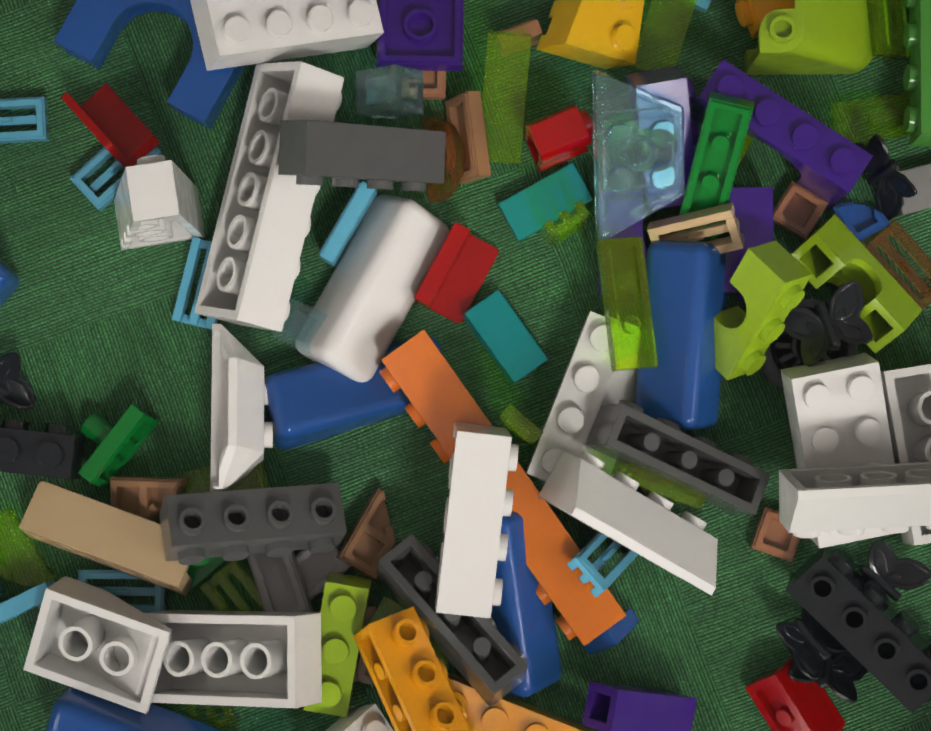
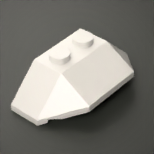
[210,324,273,492]

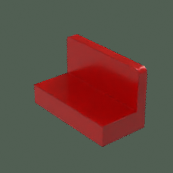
[60,83,160,167]
[414,222,499,324]
[745,656,846,731]

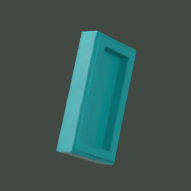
[498,163,593,243]
[462,290,548,386]

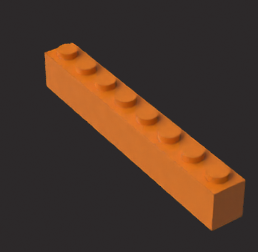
[379,329,627,646]

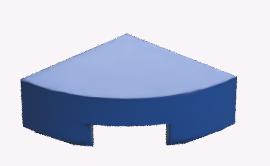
[830,202,890,241]
[581,608,639,655]

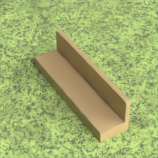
[18,481,193,596]

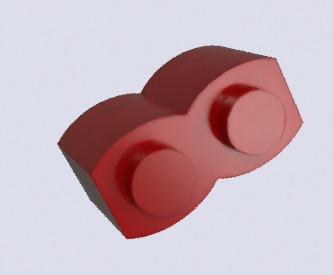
[524,104,595,172]

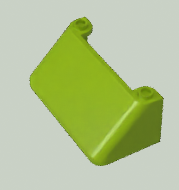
[744,0,874,75]

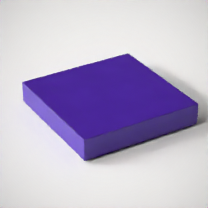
[377,0,464,71]

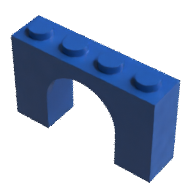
[54,0,246,130]

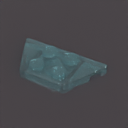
[592,70,685,241]

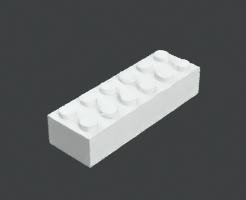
[194,61,344,332]

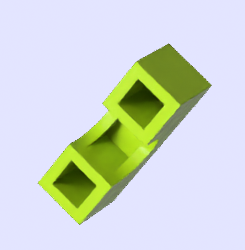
[791,214,923,354]
[714,240,812,381]
[303,572,372,718]

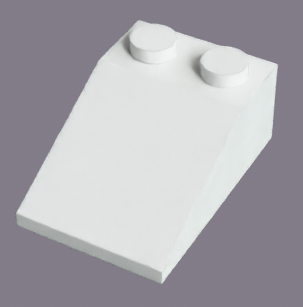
[23,576,172,714]

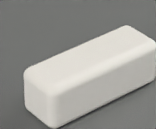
[296,194,449,383]

